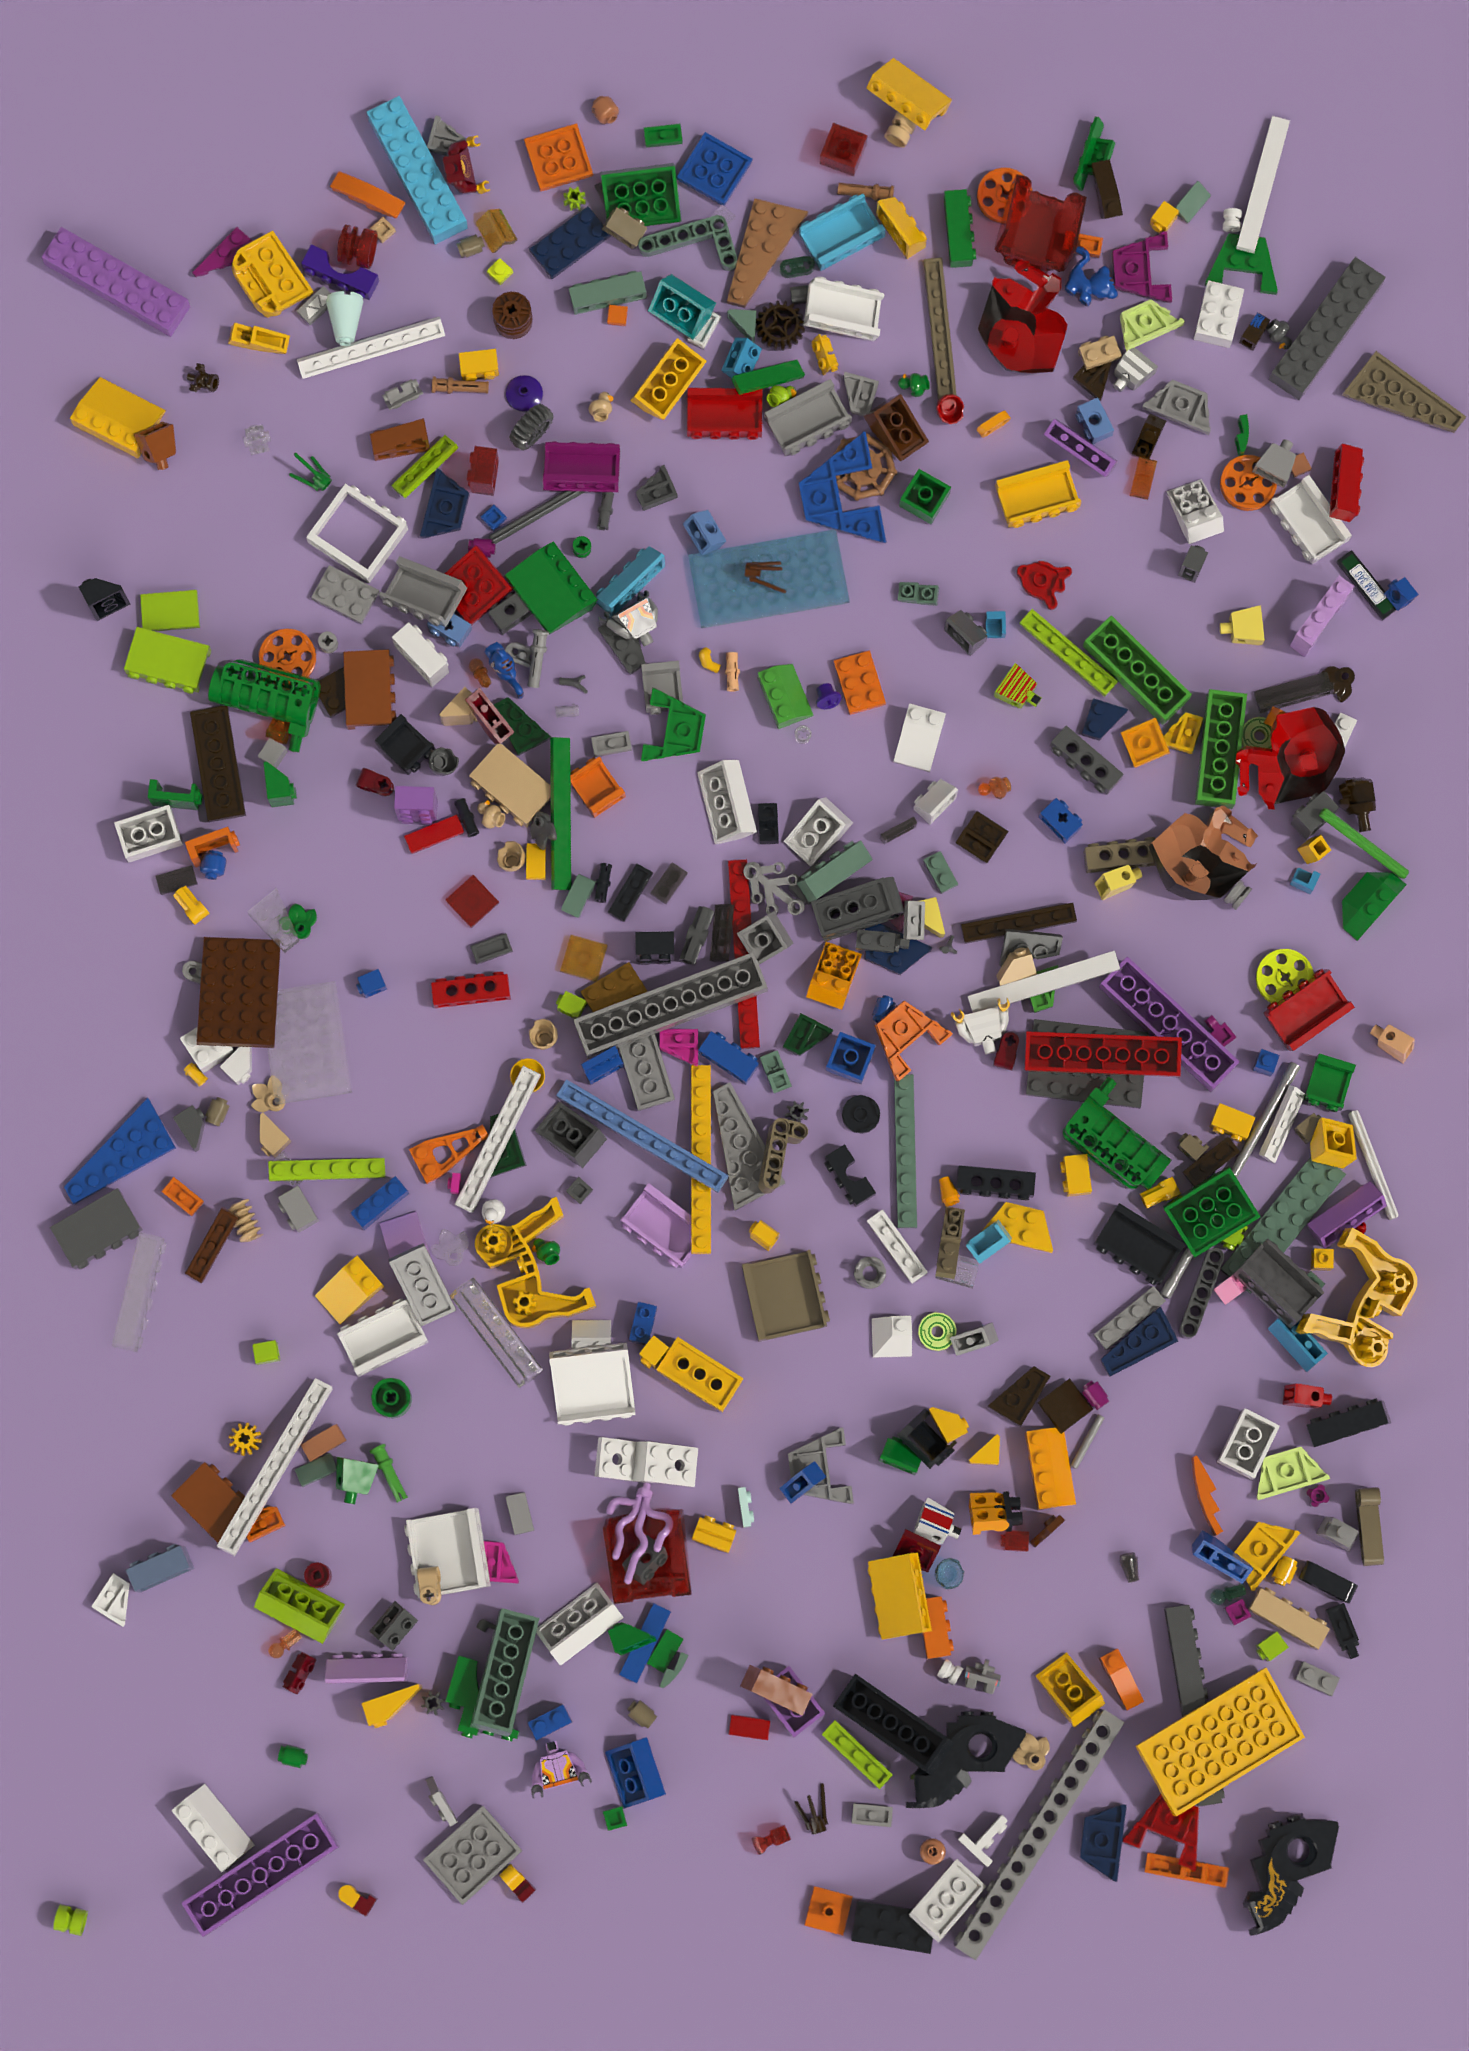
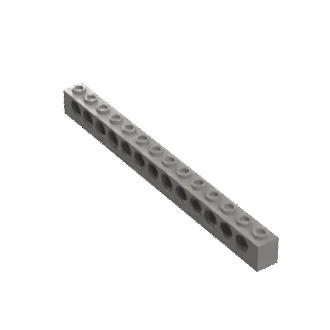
[954,1709,1124,1960]

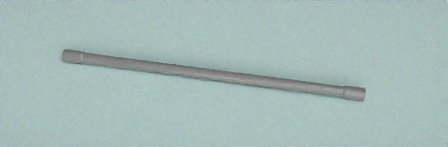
[1160,1062,1301,1299]

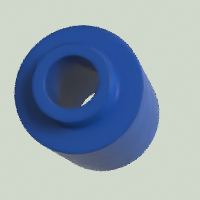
[872,995,896,1023]

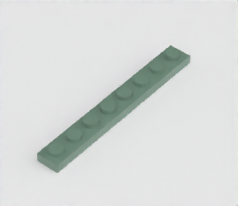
[894,1074,917,1228]

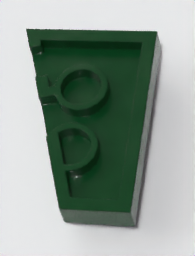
[493,697,551,756]

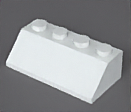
[697,760,757,844]
[536,1582,624,1666]
[171,1784,255,1872]

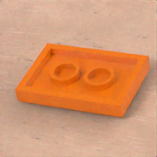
[834,650,886,715]

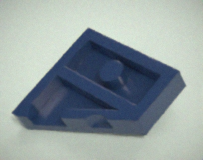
[1082,698,1128,741]

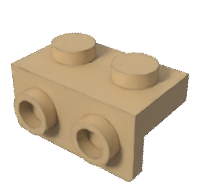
[1078,336,1122,370]

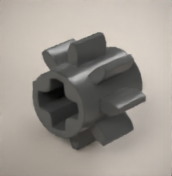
[785,1101,809,1123]
[421,1691,446,1715]

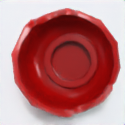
[936,394,965,424]

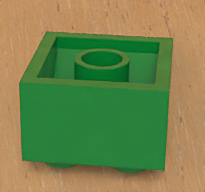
[263,762,297,807]
[879,1436,921,1475]

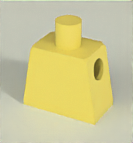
[1219,605,1265,645]
[1094,865,1142,900]

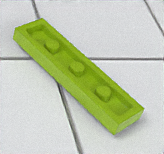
[391,435,458,498]
[821,1720,893,1789]

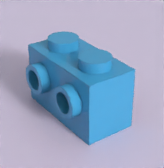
[721,338,762,378]

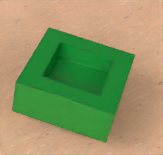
[603,1806,627,1831]

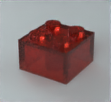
[820,123,868,176]
[467,446,499,496]

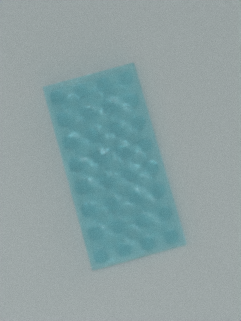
[688,529,850,628]

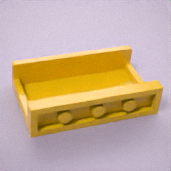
[866,58,952,130]
[995,460,1081,528]
[868,1553,932,1640]

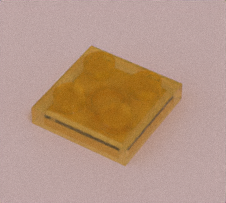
[560,935,608,982]

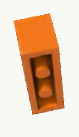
[923,1596,954,1659]

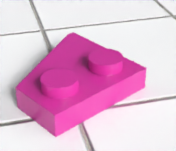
[660,1029,698,1066]

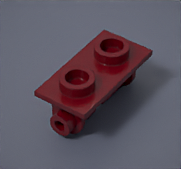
[282,1652,317,1695]

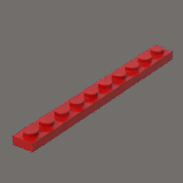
[728,859,760,1049]

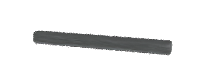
[489,491,584,544]

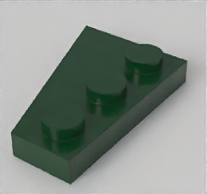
[490,1114,527,1178]

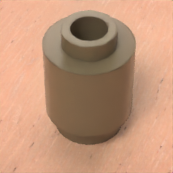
[457,234,485,258]
[205,1097,230,1126]
[627,1700,657,1729]

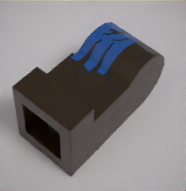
[1239,312,1271,351]

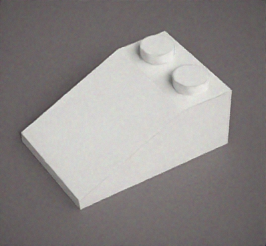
[894,703,946,772]
[784,797,853,867]

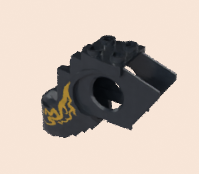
[1243,1814,1339,1936]

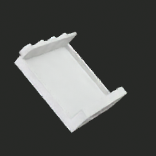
[549,1343,636,1425]
[404,1508,491,1598]

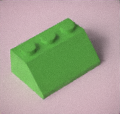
[758,664,814,729]

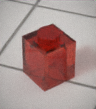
[1000,1530,1029,1552]

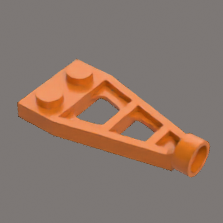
[409,1124,488,1184]

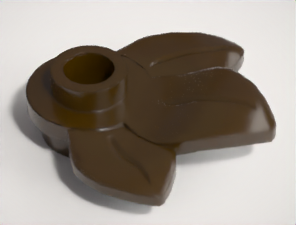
[1321,666,1355,702]

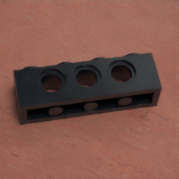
[956,1165,1036,1201]

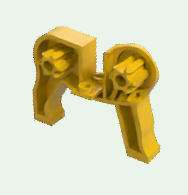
[475,1197,596,1329]
[1296,1228,1417,1367]

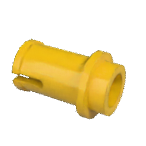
[184,1062,208,1087]

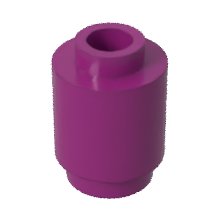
[468,538,496,558]
[1082,1380,1109,1410]

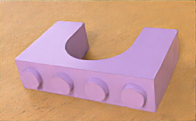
[1289,575,1354,657]

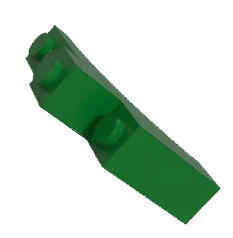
[445,1656,520,1742]

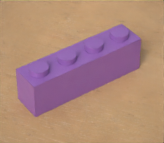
[1043,419,1118,477]
[1307,1181,1387,1249]

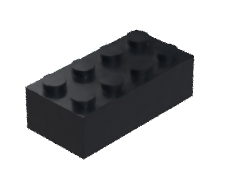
[851,1900,933,1954]

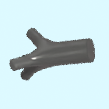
[559,675,588,694]
[939,935,957,954]

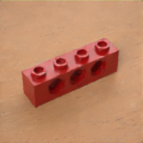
[431,972,511,1008]

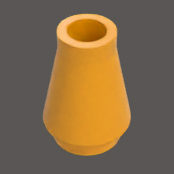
[939,1176,960,1207]

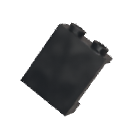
[375,714,435,775]
[897,1408,957,1469]

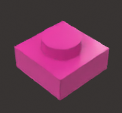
[448,1173,461,1195]

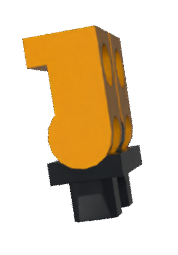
[969,1491,1023,1535]

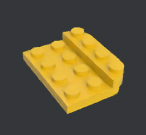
[232,230,314,317]

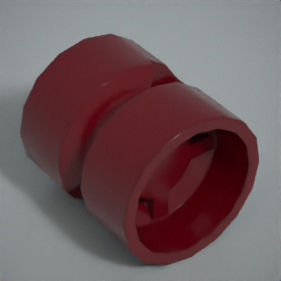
[304,1562,332,1589]

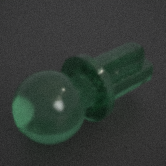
[1210,1584,1246,1605]

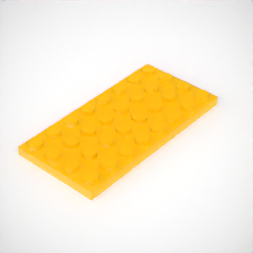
[1135,1667,1305,1816]

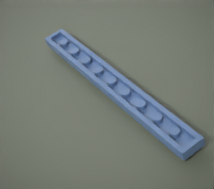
[556,1080,728,1193]

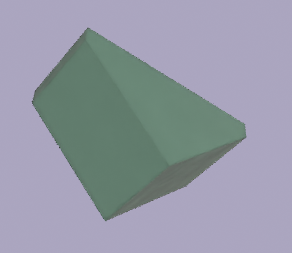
[727,309,756,343]

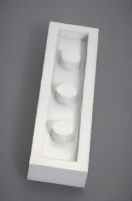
[1259,1085,1306,1163]
[867,1209,928,1284]

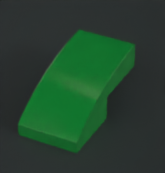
[1234,414,1249,456]

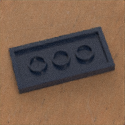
[529,206,611,279]

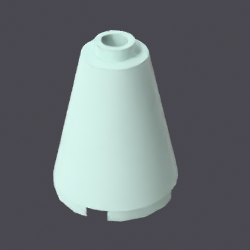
[326,291,363,346]

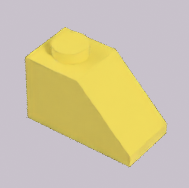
[920,897,945,938]

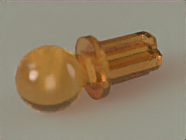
[469,658,492,688]
[268,1629,302,1659]

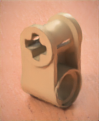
[417,1566,442,1605]

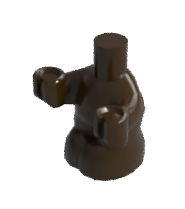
[187,363,219,392]

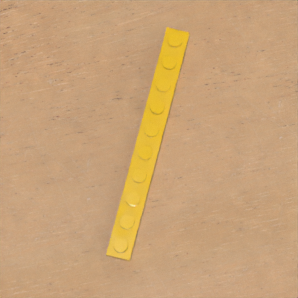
[691,1065,711,1254]

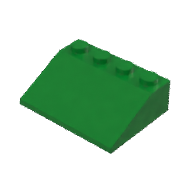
[600,163,681,226]
[504,541,598,635]
[1163,1166,1261,1258]

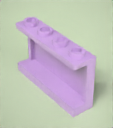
[620,1183,693,1268]

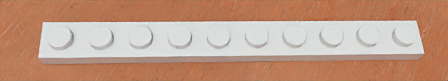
[217,1378,333,1556]

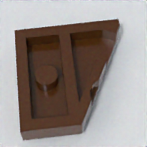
[1030,1515,1065,1548]

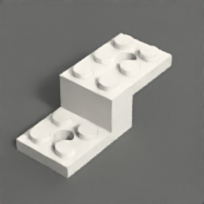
[595,1437,698,1487]

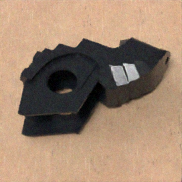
[906,1712,1026,1808]

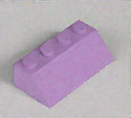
[325,1654,408,1684]

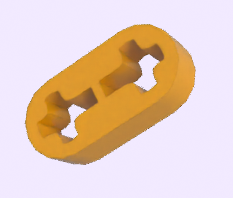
[976,410,1011,438]

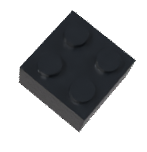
[635,931,675,965]

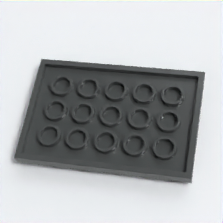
[1026,1019,1149,1109]

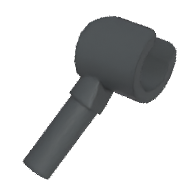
[476,1619,495,1632]

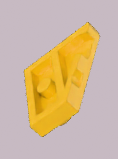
[1164,712,1204,754]

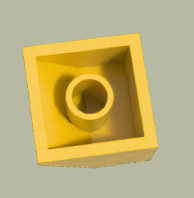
[1310,1117,1357,1169]

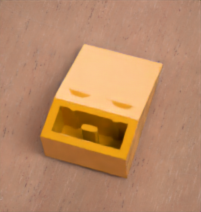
[806,942,862,1010]

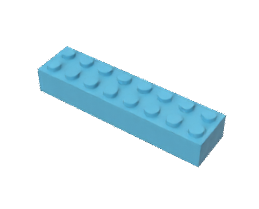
[367,96,468,245]

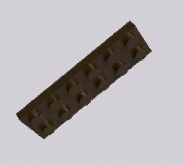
[190,705,246,822]

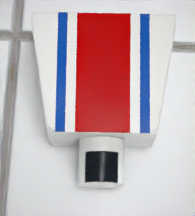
[913,1498,962,1544]

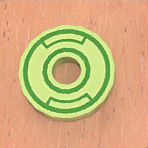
[1242,717,1272,749]
[918,1312,957,1351]

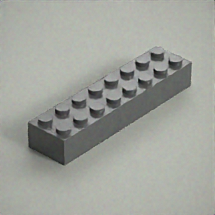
[1269,257,1386,400]

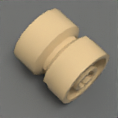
[885,112,917,148]

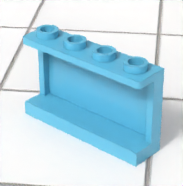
[799,194,886,271]

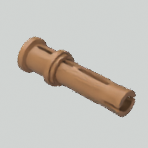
[838,182,894,201]
[432,376,489,394]

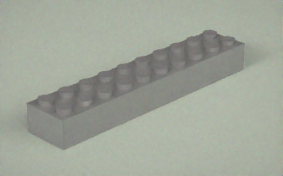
[574,952,768,1059]

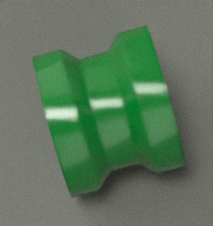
[573,536,591,558]

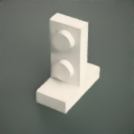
[958,1815,1008,1867]

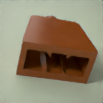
[134,422,176,470]

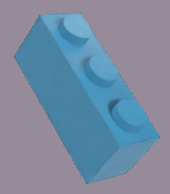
[1267,1318,1328,1372]

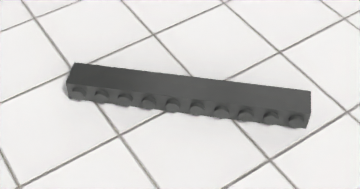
[1164,1605,1225,1807]

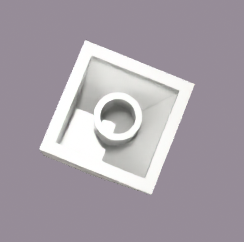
[872,1316,912,1358]

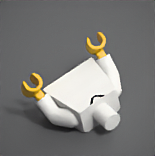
[951,997,1010,1054]

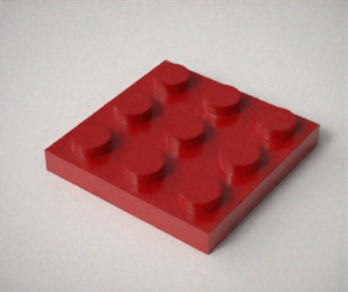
[444,545,513,626]

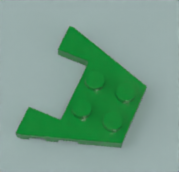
[1205,233,1278,295]
[641,687,706,761]

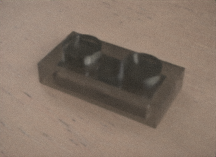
[651,862,688,905]

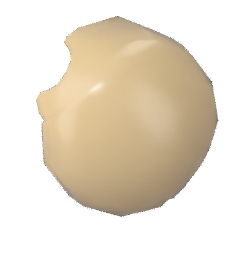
[497,841,526,872]
[529,1019,558,1050]

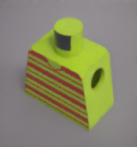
[994,663,1042,709]

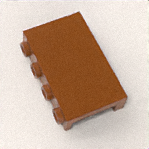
[343,649,396,730]
[171,1462,261,1543]

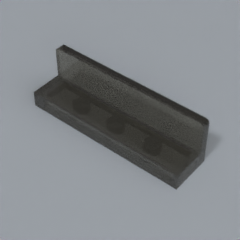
[1254,672,1334,714]

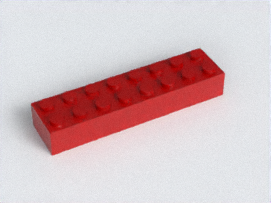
[1025,1031,1182,1077]

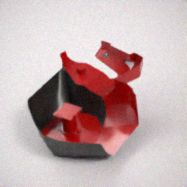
[978,259,1068,373]
[1236,707,1345,810]

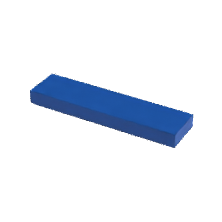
[619,1603,671,1683]

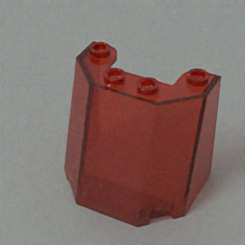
[994,174,1087,274]

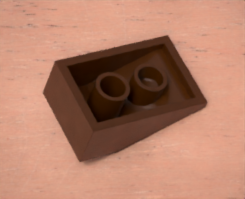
[863,394,929,462]

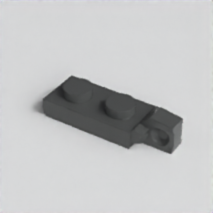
[856,929,910,953]

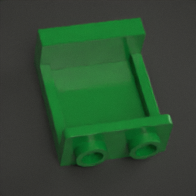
[148,779,203,810]
[1304,1053,1356,1112]

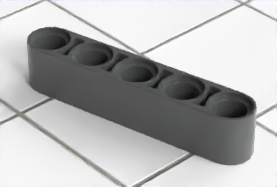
[1179,1248,1224,1339]

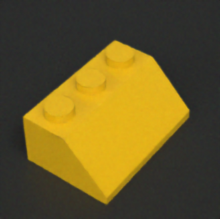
[876,197,927,259]

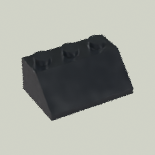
[78,578,131,621]

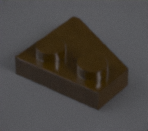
[1073,362,1112,401]
[312,667,346,718]

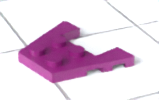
[1112,231,1172,303]

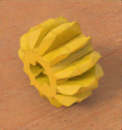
[228,1422,262,1456]

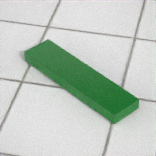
[731,360,805,395]

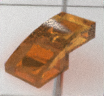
[1130,457,1157,500]

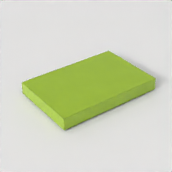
[140,590,200,631]

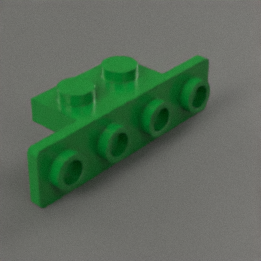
[1073,116,1116,191]

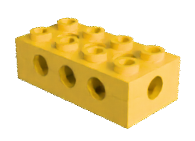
[656,1337,743,1413]

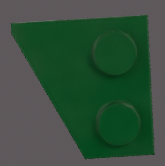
[783,1013,833,1056]

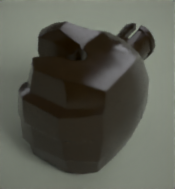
[1338,777,1376,832]

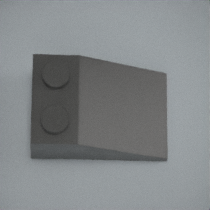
[535,1102,607,1169]

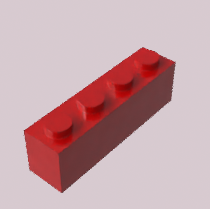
[1329,443,1364,522]

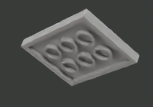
[424,1806,522,1905]

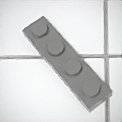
[1094,1286,1166,1350]

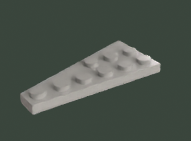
[713,1082,785,1211]

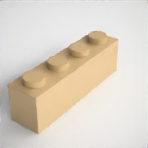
[1248,1587,1330,1650]

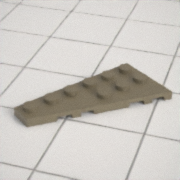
[1342,351,1466,433]

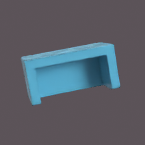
[966,1219,1012,1264]

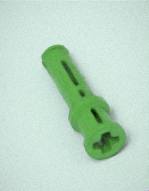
[369,1443,408,1503]

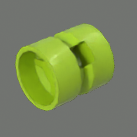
[53,1904,88,1936]

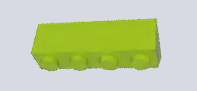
[254,1568,345,1644]

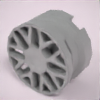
[1224,880,1252,910]

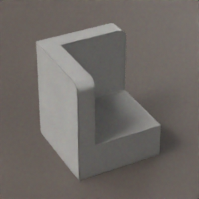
[258,738,288,769]

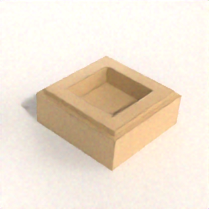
[370,217,396,244]

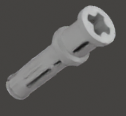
[527,629,550,688]

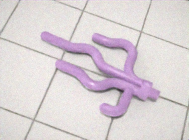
[606,1483,673,1584]

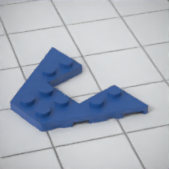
[799,431,887,543]

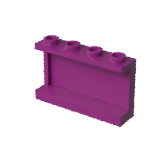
[543,441,620,492]

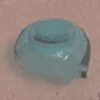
[934,1558,964,1590]

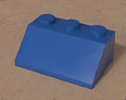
[605,1737,666,1809]

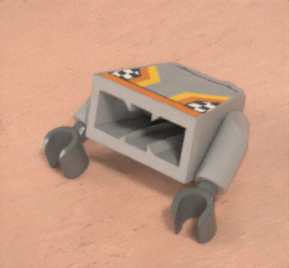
[599,590,658,646]

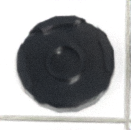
[842,1095,880,1134]

